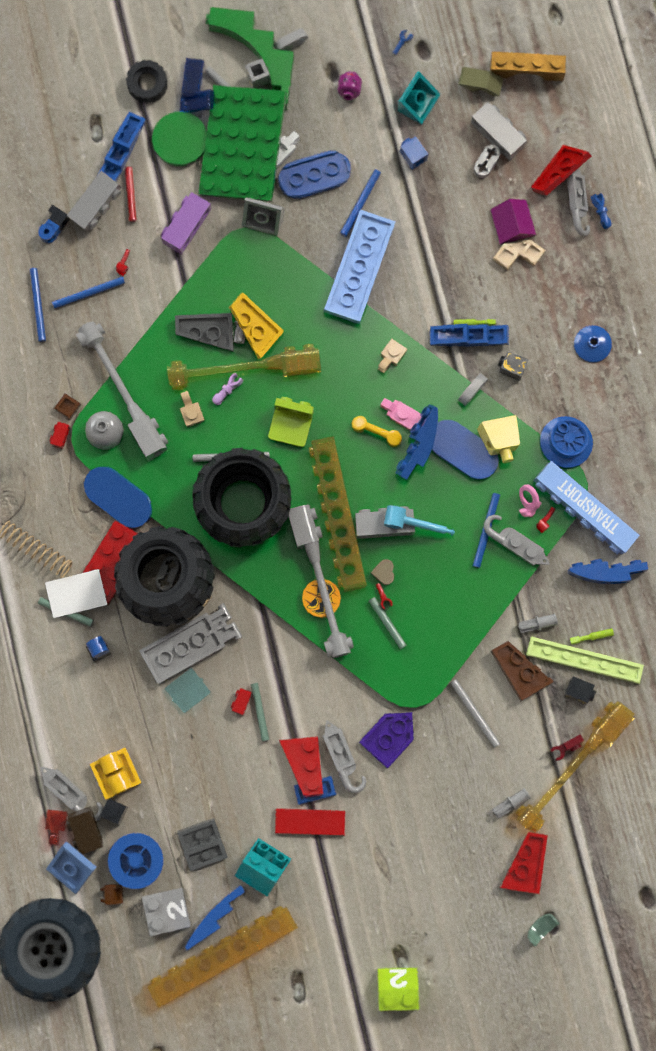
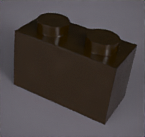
[66,806,104,854]

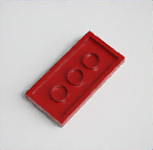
[83,520,138,606]

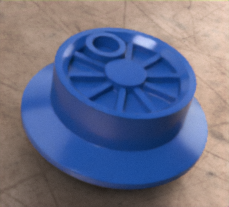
[540,416,593,468]
[108,833,163,889]

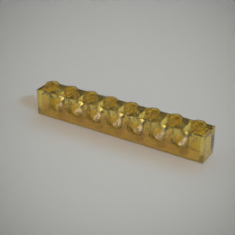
[308,436,367,592]
[147,905,298,1008]

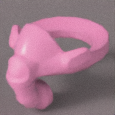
[519,485,541,517]

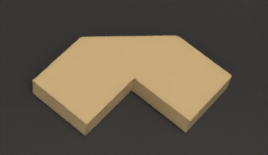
[493,240,546,270]

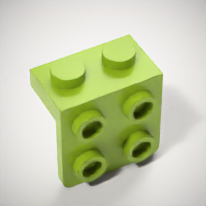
[268,397,314,447]

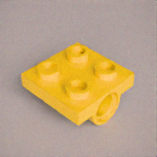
[90,747,142,800]

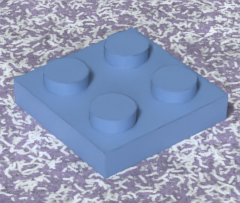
[46,842,96,894]

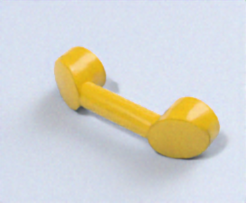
[352,416,402,447]

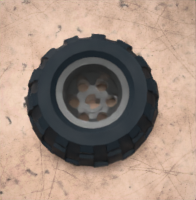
[0,898,101,1003]

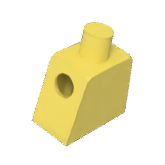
[477,415,520,463]

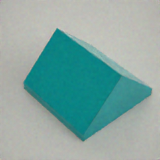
[397,71,441,124]

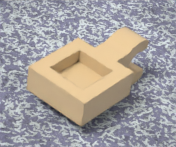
[378,339,407,373]
[180,391,205,427]

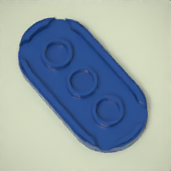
[278,150,351,199]
[432,420,498,480]
[84,467,152,528]

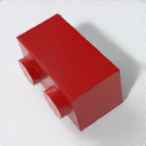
[49,421,70,449]
[231,688,252,716]

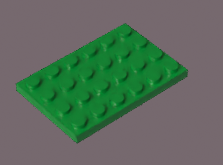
[198,85,287,202]

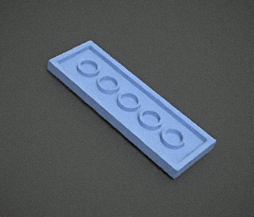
[324,210,396,324]

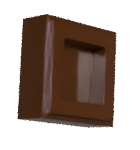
[54,393,81,420]

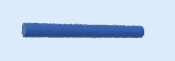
[340,169,381,237]
[30,268,46,342]
[52,276,125,309]
[473,493,500,568]

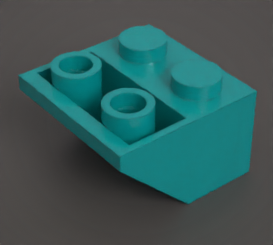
[234,838,291,897]

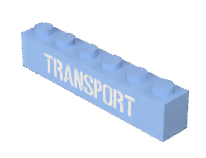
[533,461,640,554]

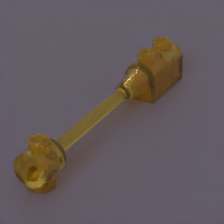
[167,344,321,390]
[515,701,635,833]

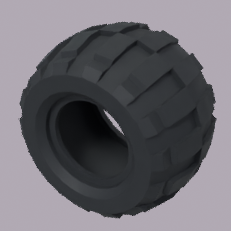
[192,448,292,548]
[114,526,215,627]

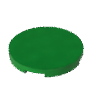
[152,111,207,167]

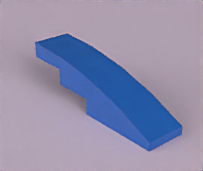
[96,111,146,182]
[430,324,509,346]
[185,885,246,950]

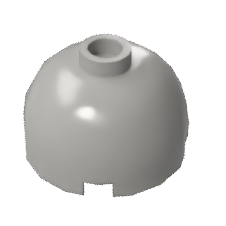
[85,411,124,450]

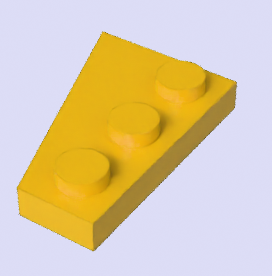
[229,292,284,360]

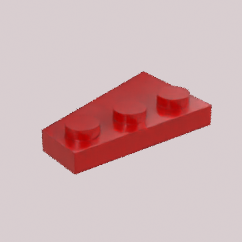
[531,145,592,196]
[279,736,323,797]
[500,832,548,894]

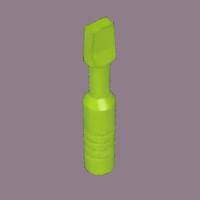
[453,319,496,326]
[570,628,614,644]

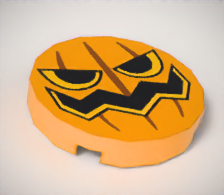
[302,579,341,618]

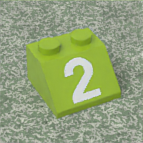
[378,968,419,1011]

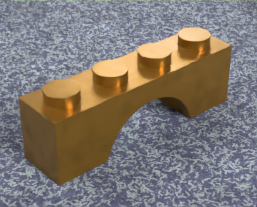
[490,51,566,82]

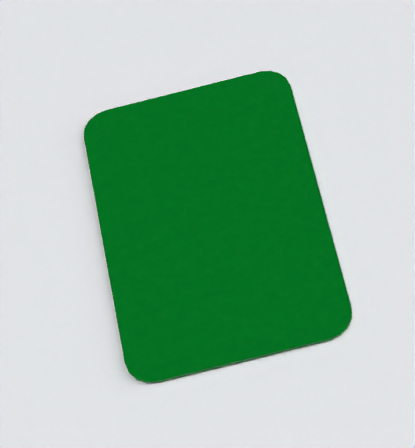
[71,227,588,708]

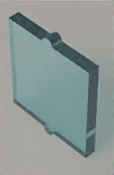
[165,667,211,714]

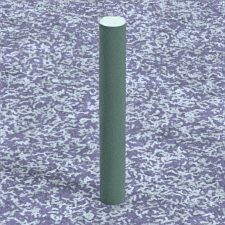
[38,597,94,627]
[369,597,407,650]
[250,683,269,742]

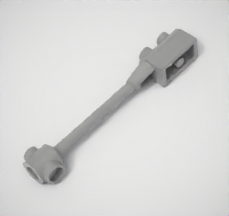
[76,321,168,462]
[288,505,354,658]

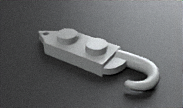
[567,168,590,236]
[484,515,550,566]
[323,720,366,794]
[40,767,103,822]

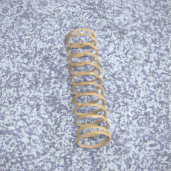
[0,521,73,578]

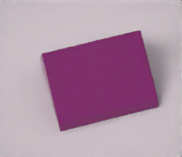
[490,198,536,245]

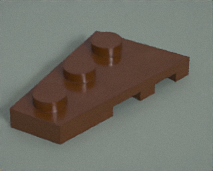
[490,641,554,702]

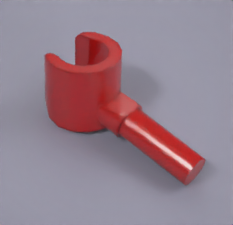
[116,249,130,276]
[536,507,555,533]
[376,583,393,609]

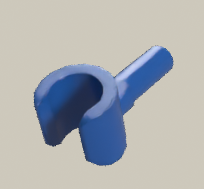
[393,30,413,55]

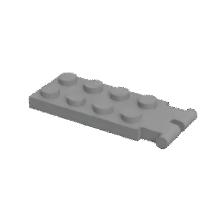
[139,603,243,685]

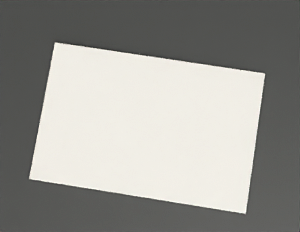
[45,569,107,618]

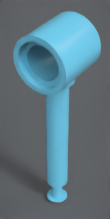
[384,505,455,536]

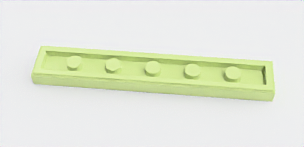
[526,637,644,684]

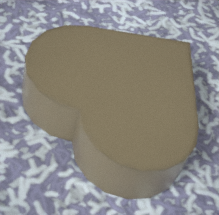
[371,559,394,585]

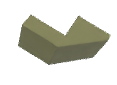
[458,67,503,97]

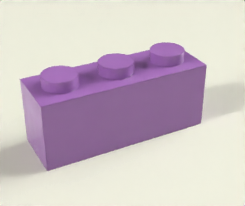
[161,192,211,255]

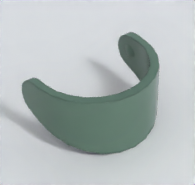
[527,914,560,947]

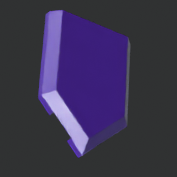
[359,712,414,769]

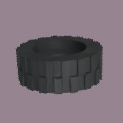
[126,60,168,104]

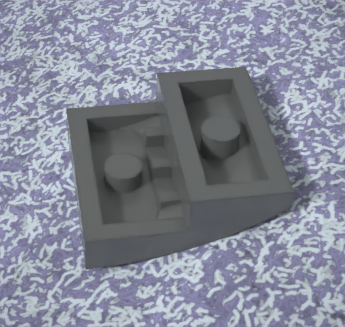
[177,818,228,871]

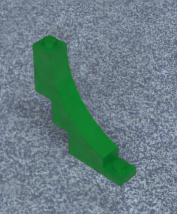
[205,7,294,111]

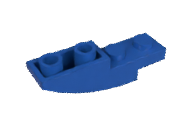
[396,404,438,480]
[567,559,648,584]

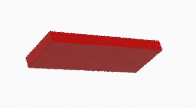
[275,808,345,835]

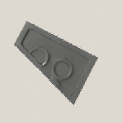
[175,313,234,352]

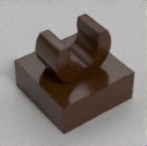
[100,884,123,905]

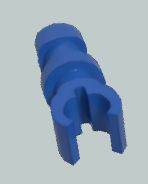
[590,193,612,229]

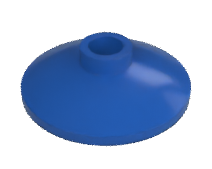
[574,325,612,363]

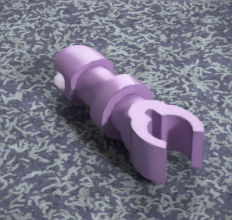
[212,373,243,405]

